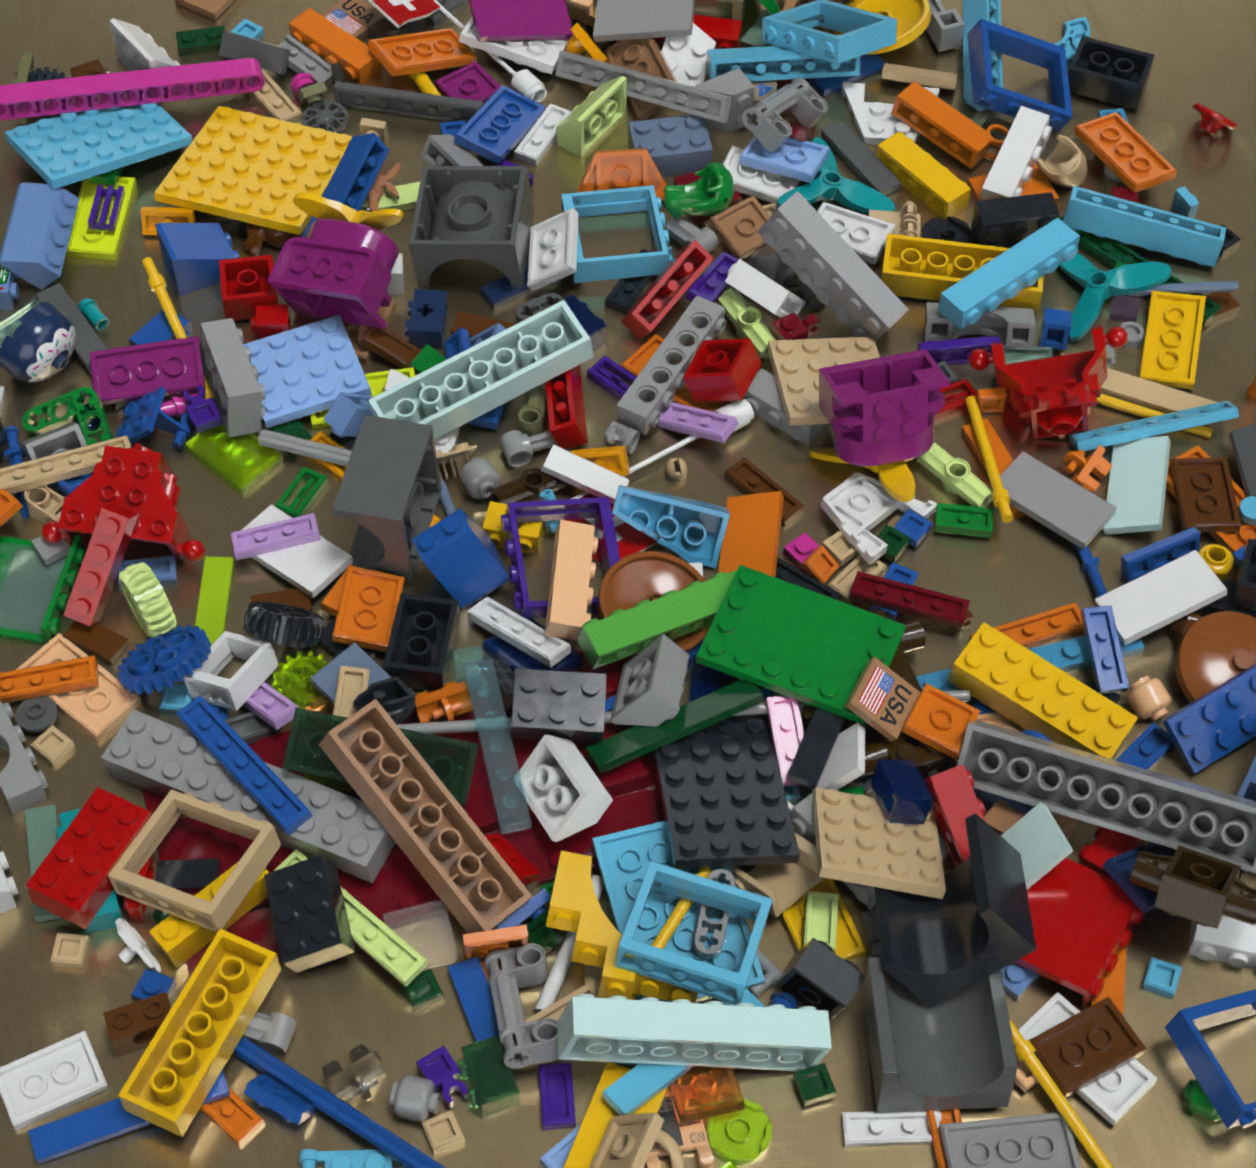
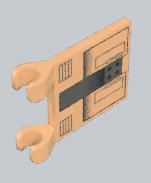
[645,1086,714,1168]

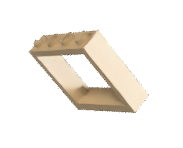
[108,789,281,932]

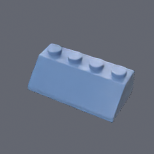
[0,182,79,290]

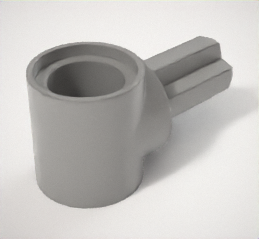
[604,421,640,454]
[499,430,556,468]

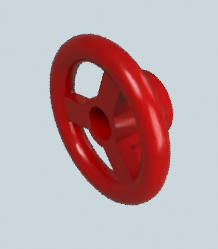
[1192,102,1237,135]

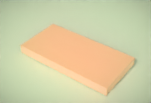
[16,633,142,741]

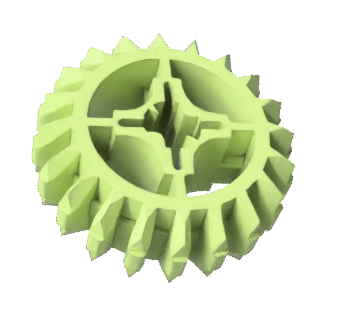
[119,562,177,638]

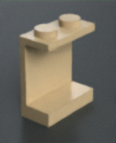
[730,833,824,918]

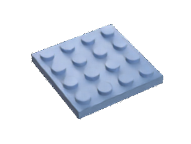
[243,315,372,428]

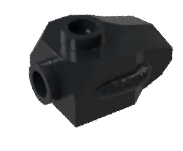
[353,676,415,724]

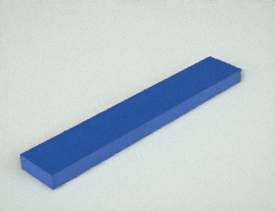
[176,695,313,836]
[28,1070,231,1165]

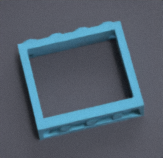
[762,0,897,64]
[561,185,673,283]
[614,861,773,1005]

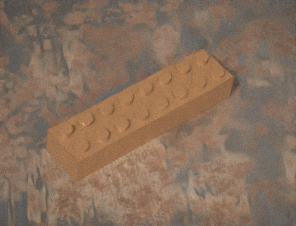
[319,699,533,934]

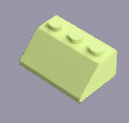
[556,76,627,158]

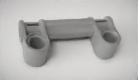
[742,78,828,152]
[484,943,558,1069]

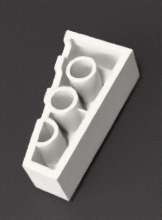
[981,106,1052,201]

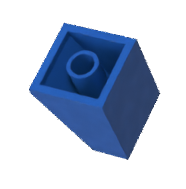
[155,223,240,296]
[412,508,509,610]

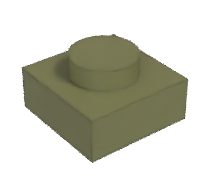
[297,81,327,105]

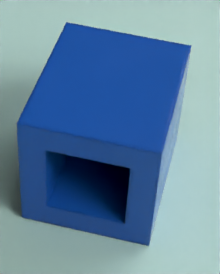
[1039,308,1071,350]

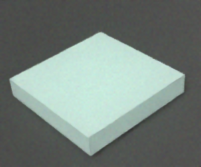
[1001,802,1073,890]

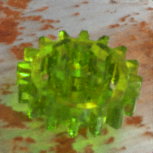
[273,651,331,712]

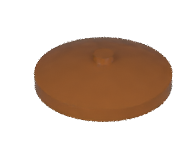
[597,551,710,655]
[1175,611,1256,703]

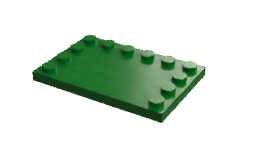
[696,565,907,725]

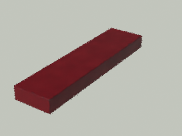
[849,571,970,629]

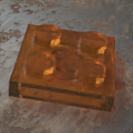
[669,1066,745,1124]

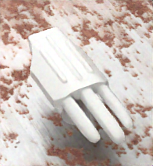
[115,918,161,973]

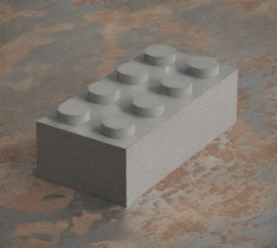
[200,318,265,437]

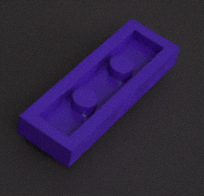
[686,251,739,303]
[917,336,1000,366]

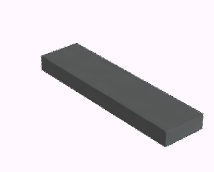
[821,120,901,196]

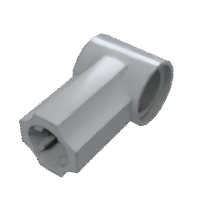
[665,216,719,253]
[242,1012,297,1055]

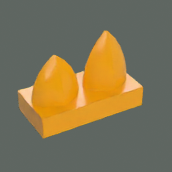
[565,23,612,64]
[140,207,195,235]
[571,445,630,476]

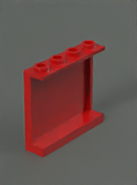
[1015,858,1145,1007]

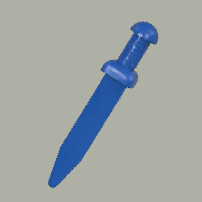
[3,426,28,519]

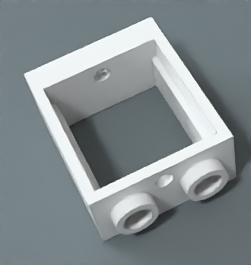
[725,259,806,318]
[183,631,279,711]

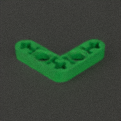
[22,386,114,446]

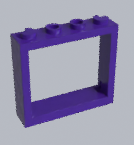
[501,497,620,619]

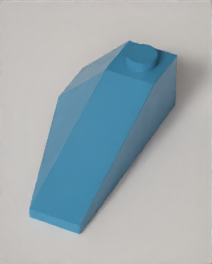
[612,485,730,568]

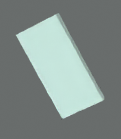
[1103,436,1171,535]

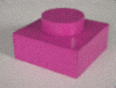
[783,533,819,571]

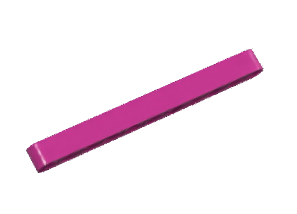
[0,58,265,121]

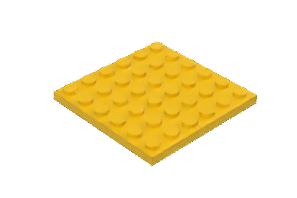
[154,106,352,235]

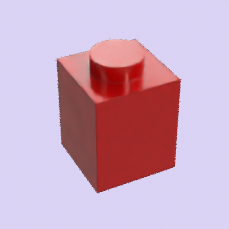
[251,304,291,340]

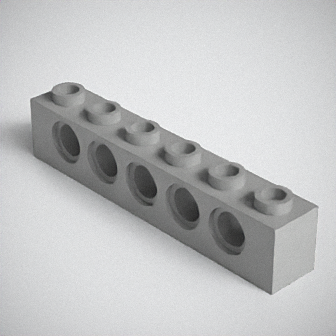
[617,295,727,435]

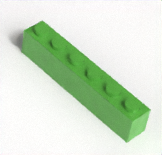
[577,570,737,670]

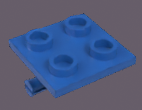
[116,387,191,450]

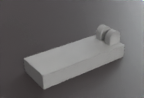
[277,34,338,86]

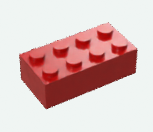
[25,787,151,929]

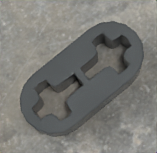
[516,293,563,323]

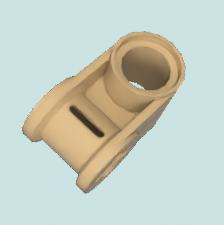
[24,485,65,525]

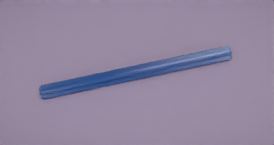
[234,1038,445,1168]

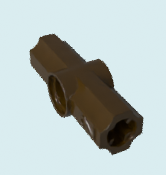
[491,468,571,504]

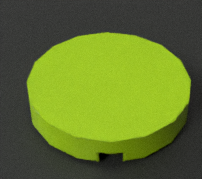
[707,1098,772,1165]

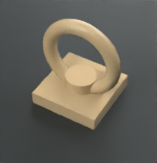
[589,1112,685,1168]

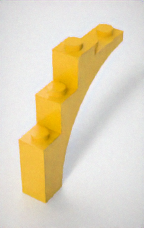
[546,851,698,1003]

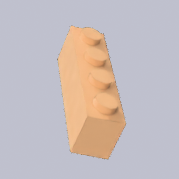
[544,520,598,641]

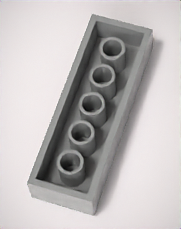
[757,191,909,341]

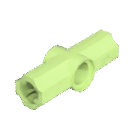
[717,288,777,360]
[918,443,993,508]

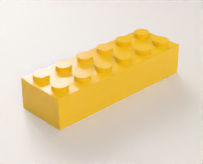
[881,233,1044,313]
[947,622,1138,759]
[118,929,281,1137]

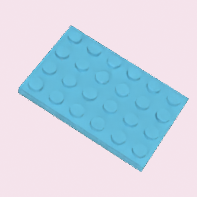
[5,103,192,189]
[592,821,765,1002]

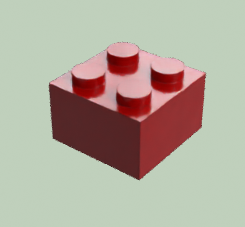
[219,255,278,321]
[683,338,762,402]

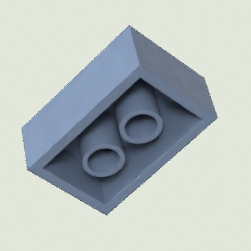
[628,115,713,177]

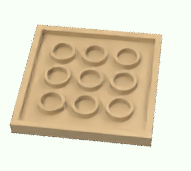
[767,337,880,426]
[813,787,946,899]

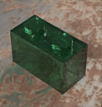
[457,1035,520,1118]

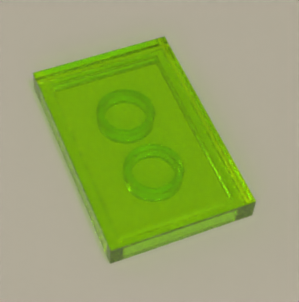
[185,424,284,495]

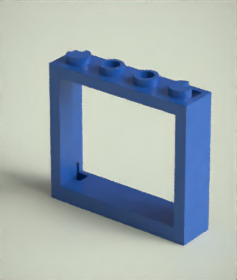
[967,19,1073,132]
[1165,989,1256,1129]

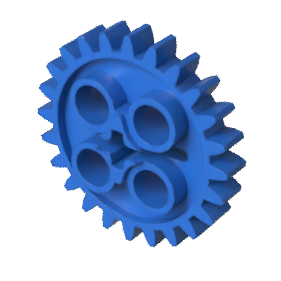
[117,624,212,695]

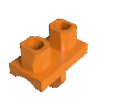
[1063,445,1113,493]
[415,681,472,723]

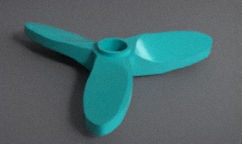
[776,137,895,214]
[1059,253,1172,342]

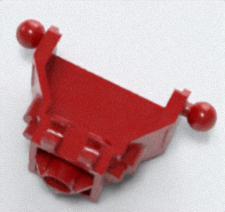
[968,325,1128,440]
[42,443,205,562]

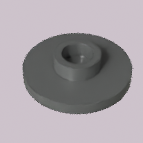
[15,696,58,733]

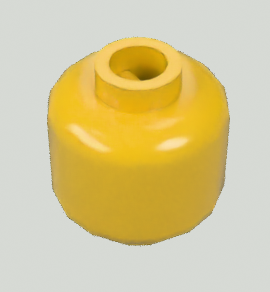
[1198,544,1234,581]

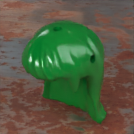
[664,162,734,219]

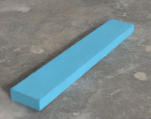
[1069,400,1239,451]
[602,988,765,1116]

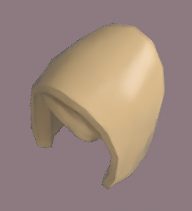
[1037,135,1087,188]

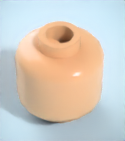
[1127,676,1172,722]

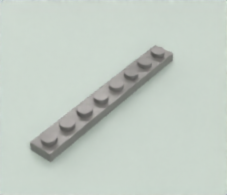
[555,51,732,123]

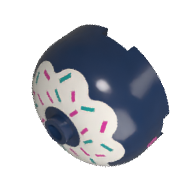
[0,302,76,383]

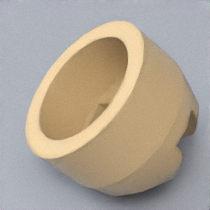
[665,457,687,482]

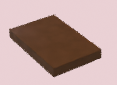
[1170,457,1241,532]
[1030,997,1147,1098]

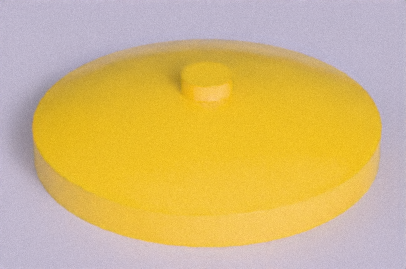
[834,0,931,54]

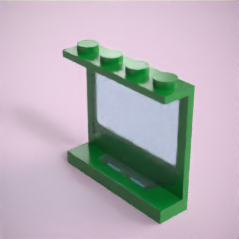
[0,534,87,645]

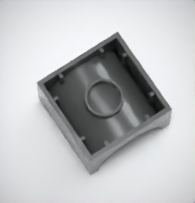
[409,166,534,288]
[332,415,442,584]
[862,957,1018,1113]

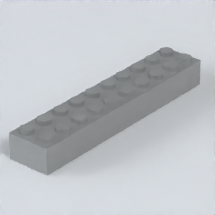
[101,709,396,883]
[957,720,1256,874]

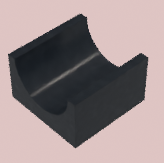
[874,813,1037,1007]

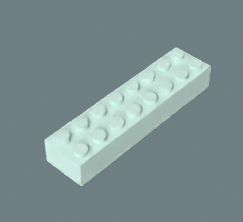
[368,300,594,440]
[557,994,832,1071]

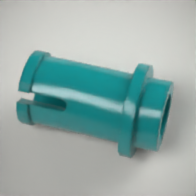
[78,298,110,331]

